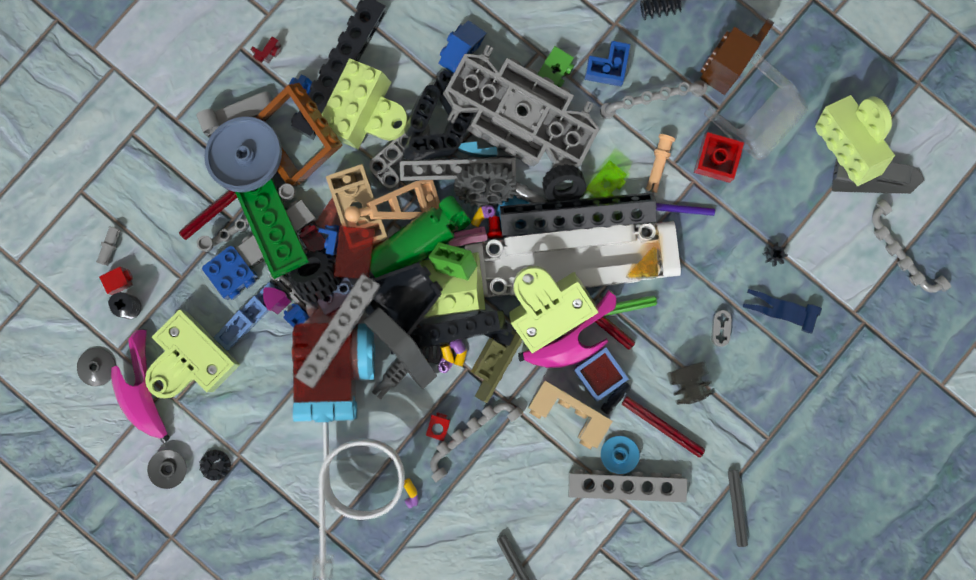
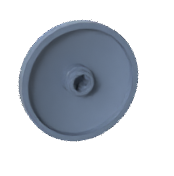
[204,117,282,192]

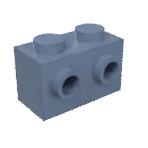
[318,276,352,316]

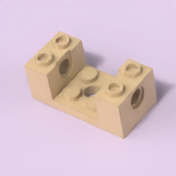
[326,164,388,253]
[527,381,613,450]

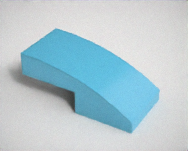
[458,142,497,157]

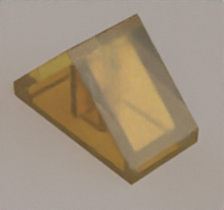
[626,246,658,279]

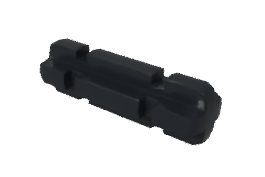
[601,382,631,415]

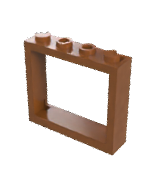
[255,83,343,187]

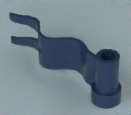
[743,289,822,334]

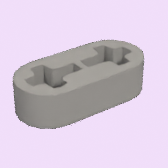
[711,310,732,347]

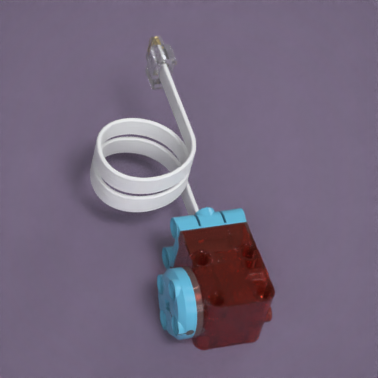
[292,323,405,580]

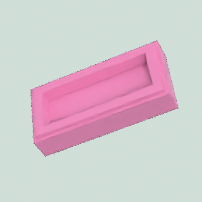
[449,226,487,247]

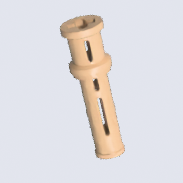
[645,134,675,193]

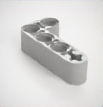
[196,92,272,138]
[369,124,430,191]

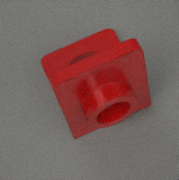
[426,412,450,441]

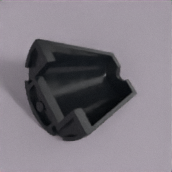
[349,262,443,336]

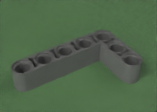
[364,307,437,389]

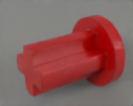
[487,216,504,239]

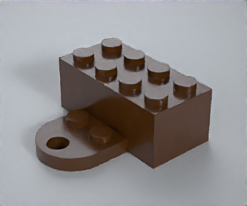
[700,18,775,95]

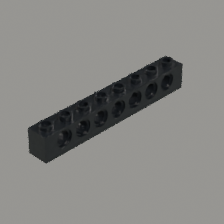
[291,0,387,140]
[500,192,656,236]

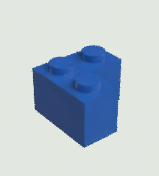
[438,20,487,74]
[584,41,630,87]

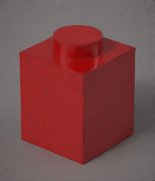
[99,267,133,295]

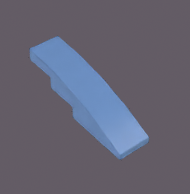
[213,281,280,351]

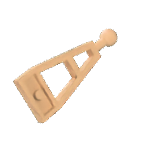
[345,180,440,222]

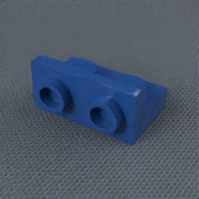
[318,225,346,255]

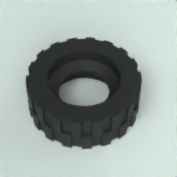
[542,164,586,202]

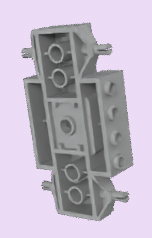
[443,45,599,168]

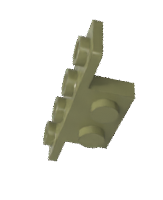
[470,332,522,403]

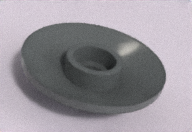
[77,348,116,386]
[147,450,187,489]

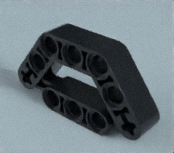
[403,71,473,161]

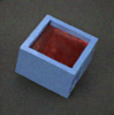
[573,347,628,402]

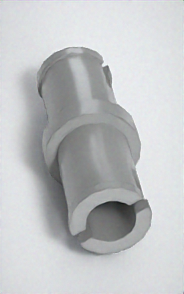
[96,226,121,266]

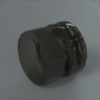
[666,361,716,405]

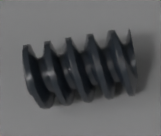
[640,0,682,20]
[108,292,142,319]

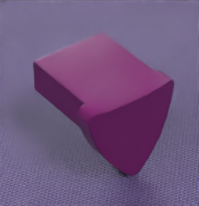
[263,287,292,315]

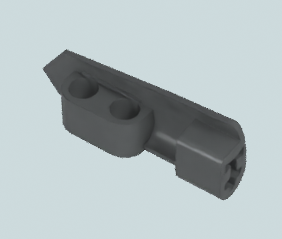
[832,158,925,194]

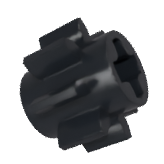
[762,242,788,267]

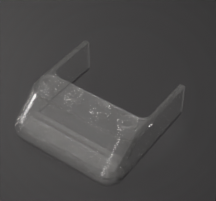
[704,54,808,160]

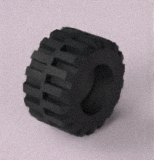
[288,250,342,302]

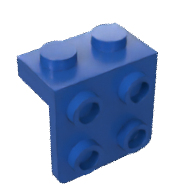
[202,246,258,300]

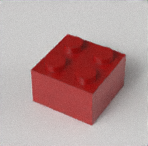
[693,132,744,183]

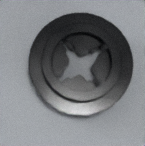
[199,450,231,481]

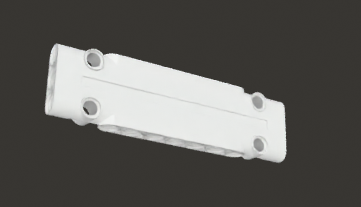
[465,221,681,297]

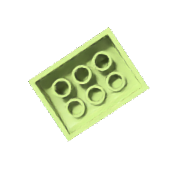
[419,252,486,319]

